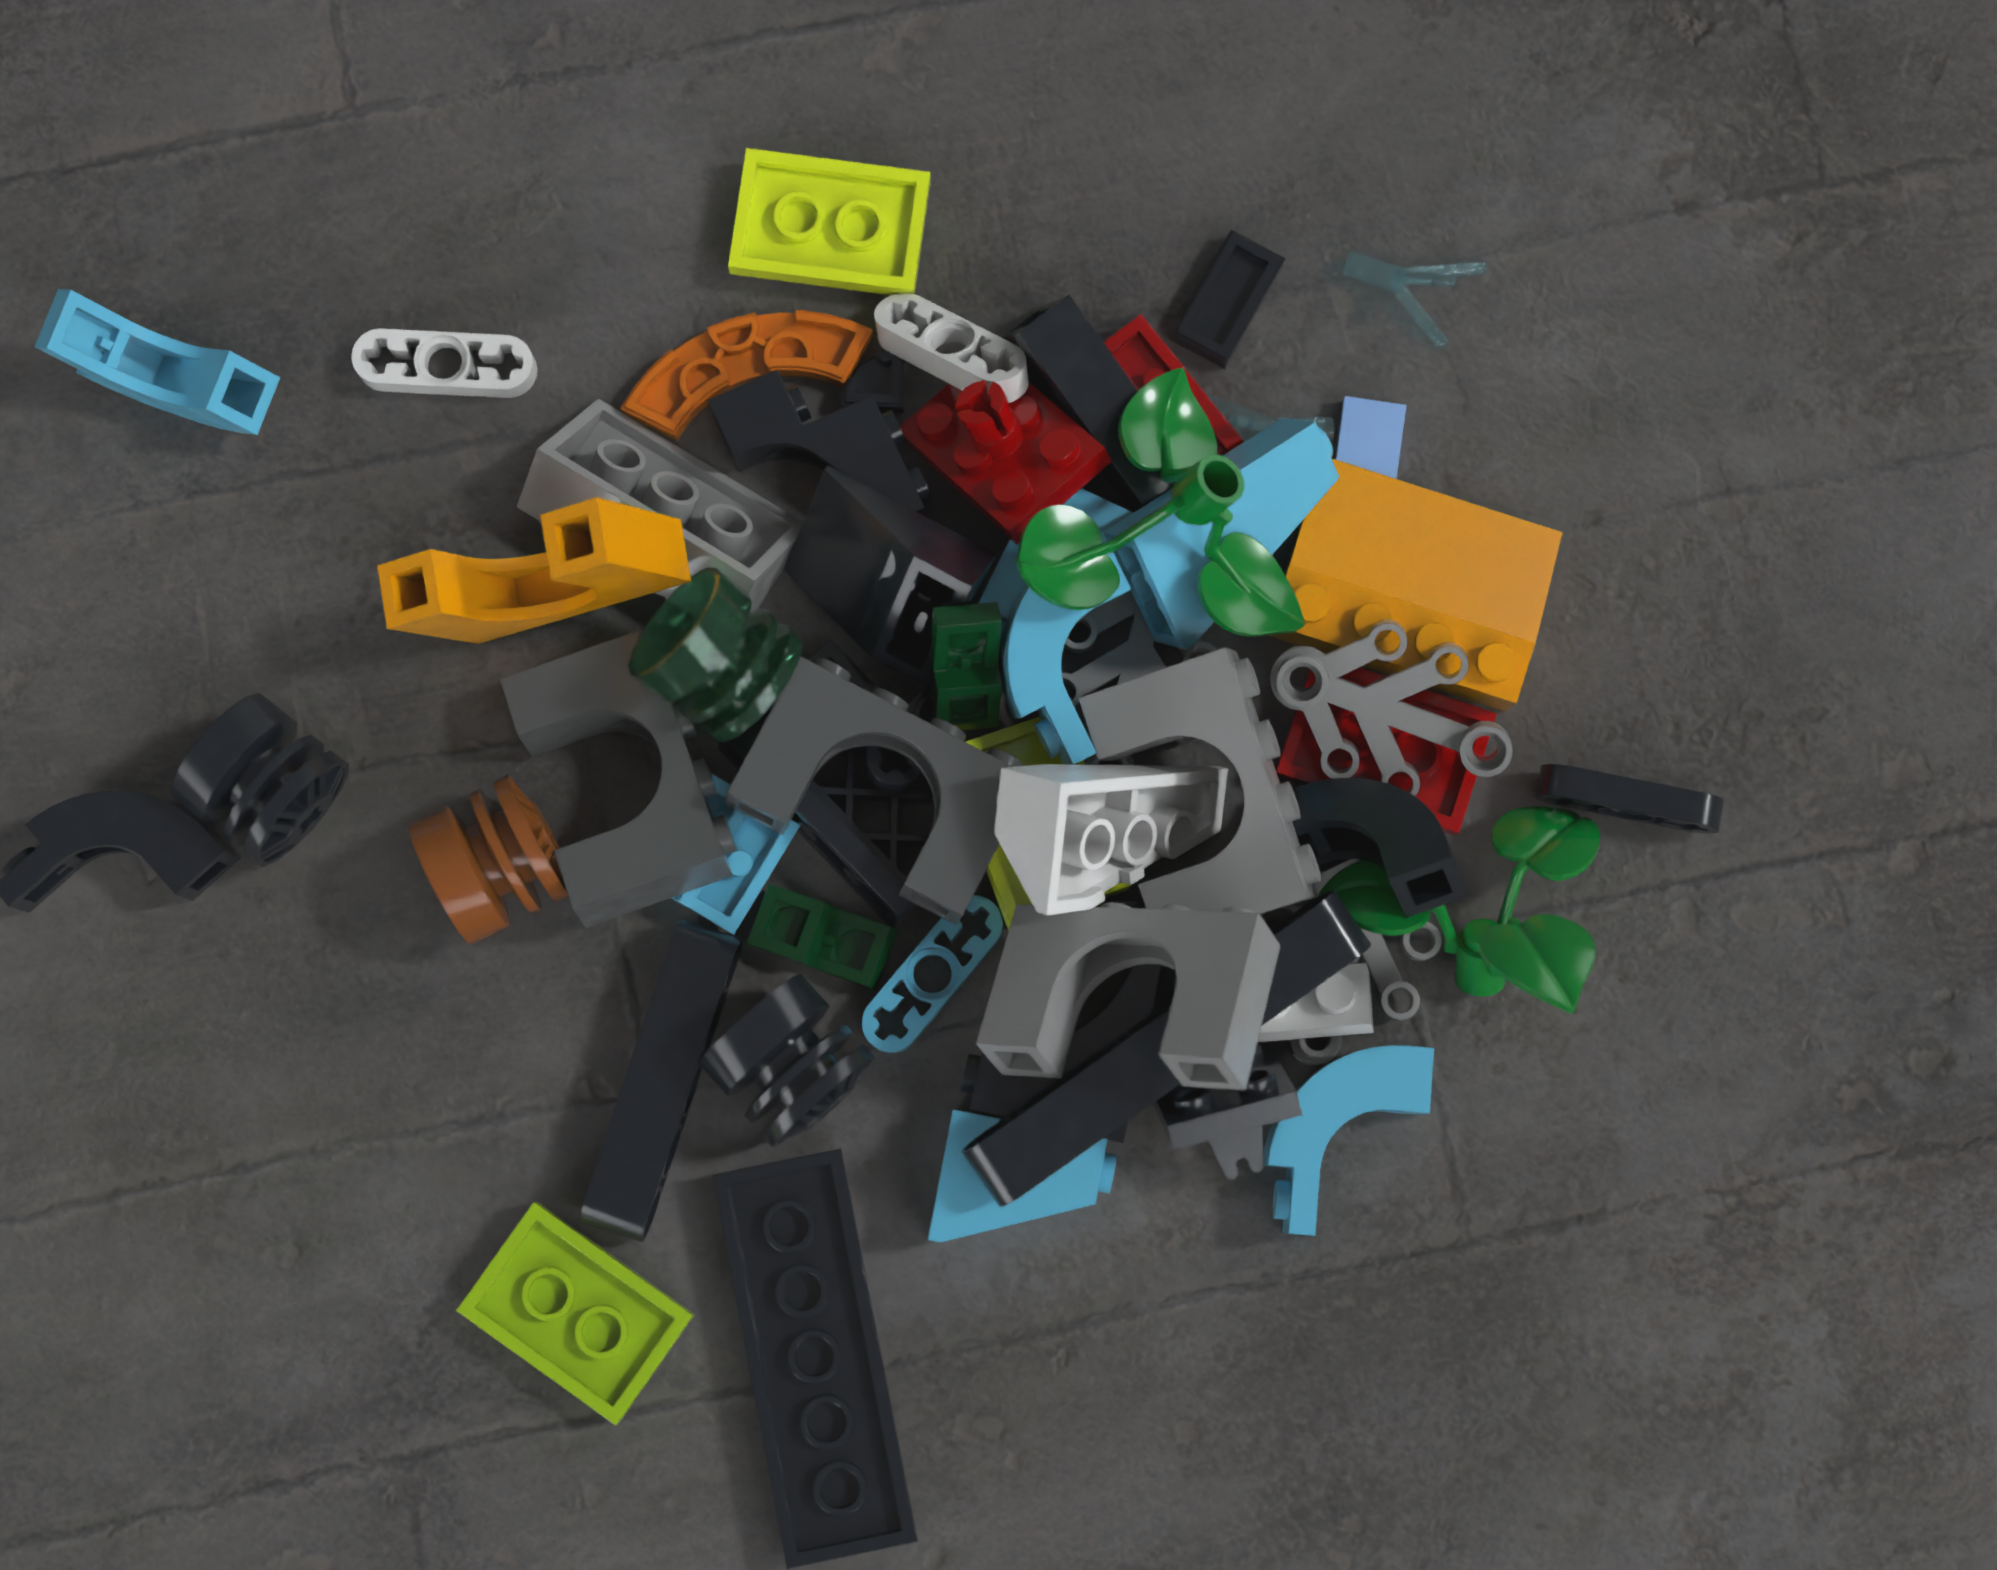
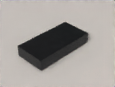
[1171,229,1286,369]

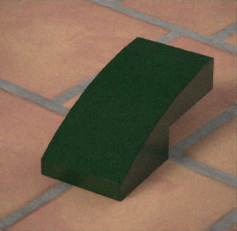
[931,602,1002,730]
[746,884,898,991]

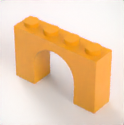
[377,497,692,644]

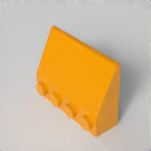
[1268,458,1563,712]

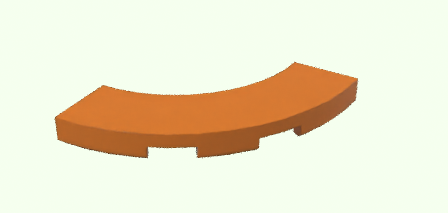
[620,310,873,442]

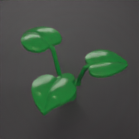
[1016,368,1305,637]
[1318,806,1600,1014]

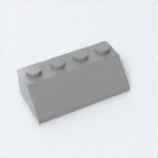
[517,398,803,637]

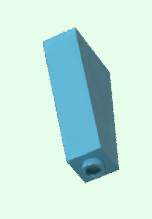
[1104,418,1340,650]

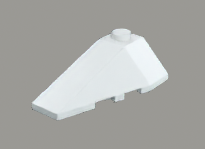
[994,764,1228,915]

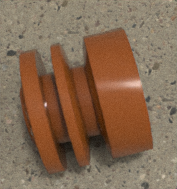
[408,774,569,945]

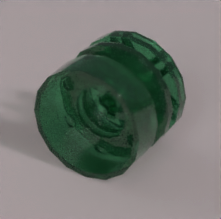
[628,567,803,743]

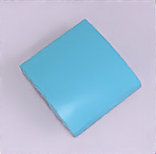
[671,773,800,935]

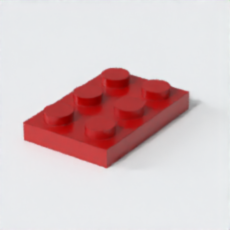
[1275,668,1497,836]

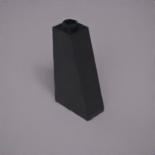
[1001,295,1176,513]

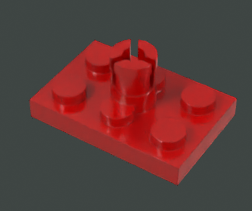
[900,372,1112,545]

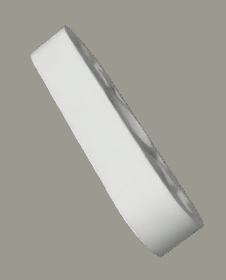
[874,293,1029,403]
[352,329,537,398]

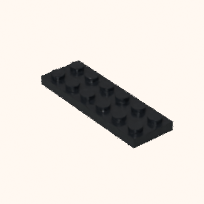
[713,1148,918,1569]

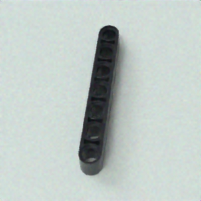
[962,889,1371,1207]

